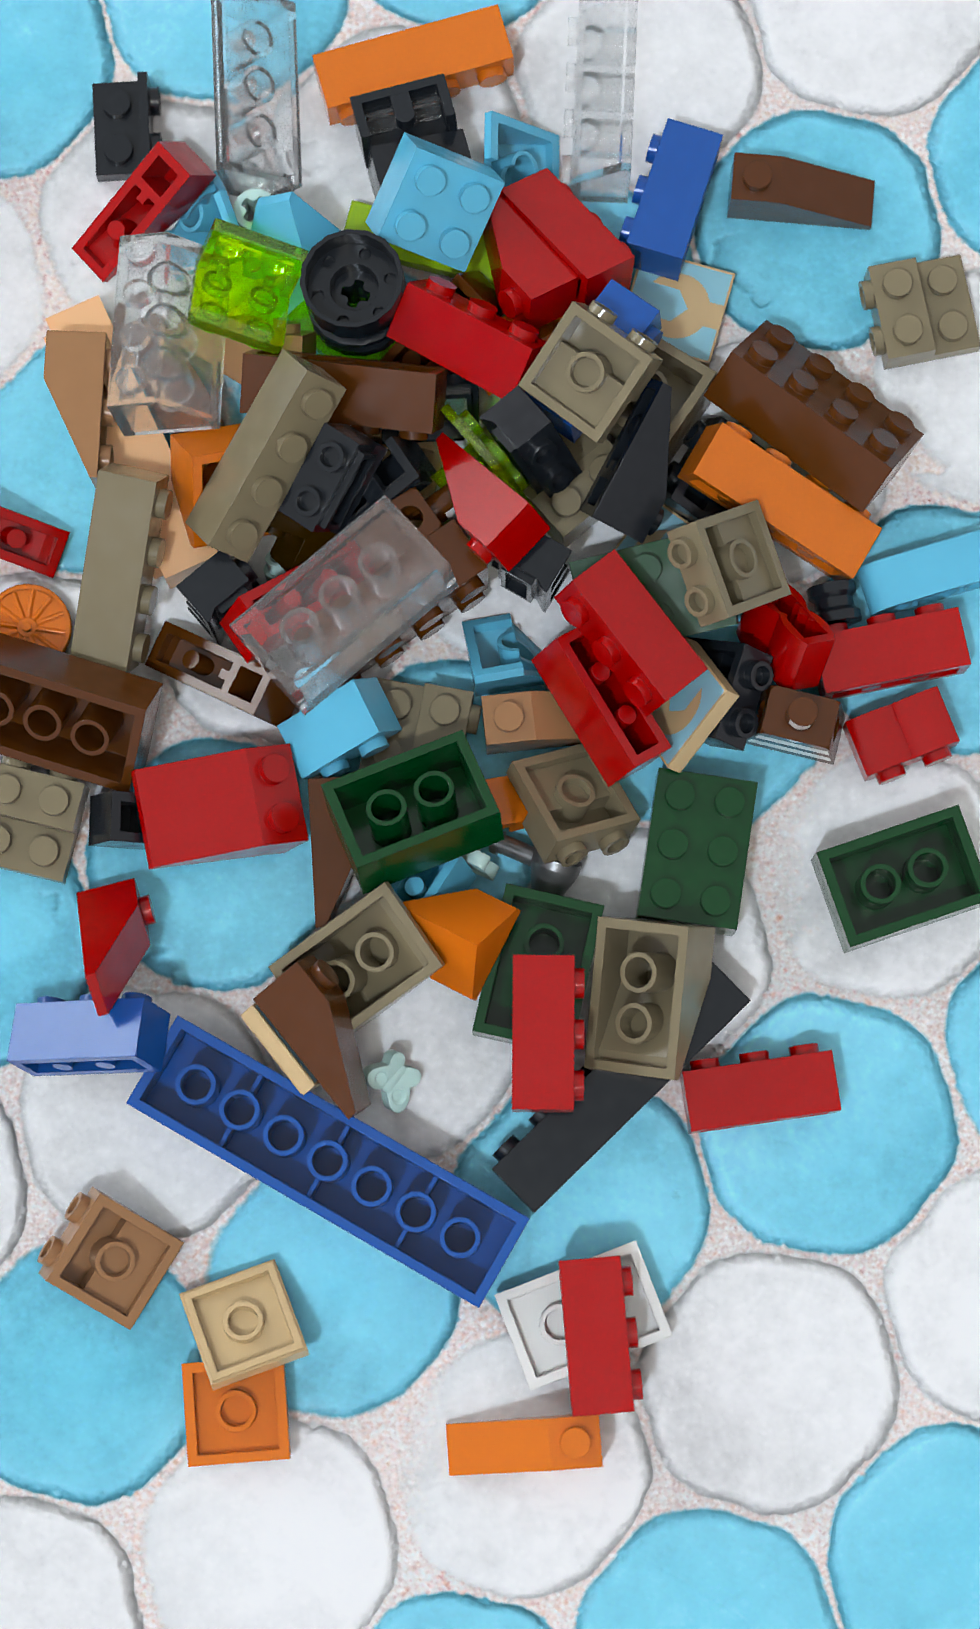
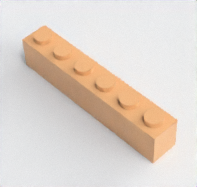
[43,295,218,589]

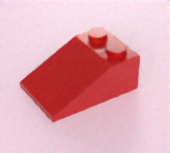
[131,744,309,870]

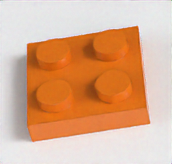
[182,1362,291,1467]

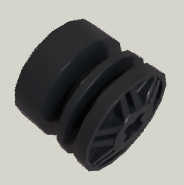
[300,229,406,357]

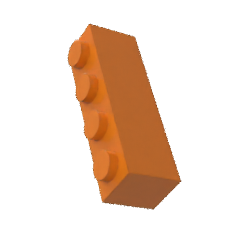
[312,4,514,126]
[677,421,882,580]

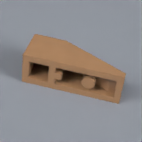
[481,691,582,755]

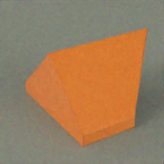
[403,888,521,1001]

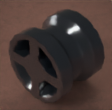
[806,579,862,626]

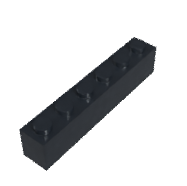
[492,961,751,1213]

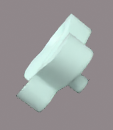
[462,849,499,881]
[363,1049,421,1113]

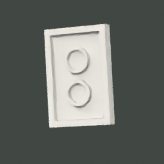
[494,1240,673,1391]

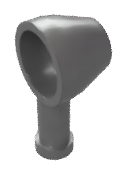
[489,831,582,896]

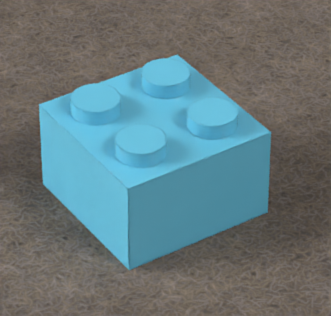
[365,132,505,273]

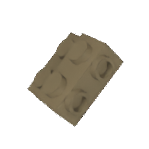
[859,255,980,370]
[518,300,663,443]
[667,500,791,627]
[359,677,482,769]
[506,744,640,867]
[0,755,90,884]

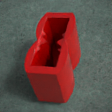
[736,584,835,690]
[842,686,960,785]

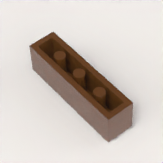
[240,347,448,440]

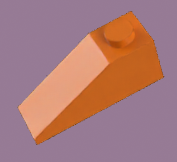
[446,1414,603,1476]

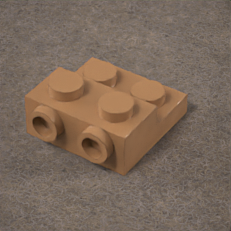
[38,1186,184,1330]

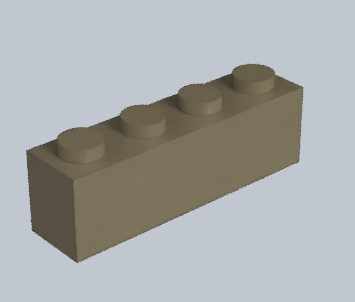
[185,349,347,563]
[70,463,173,673]

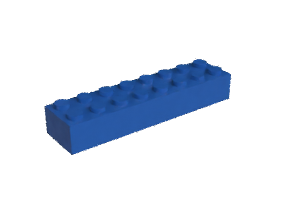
[126,1015,530,1308]

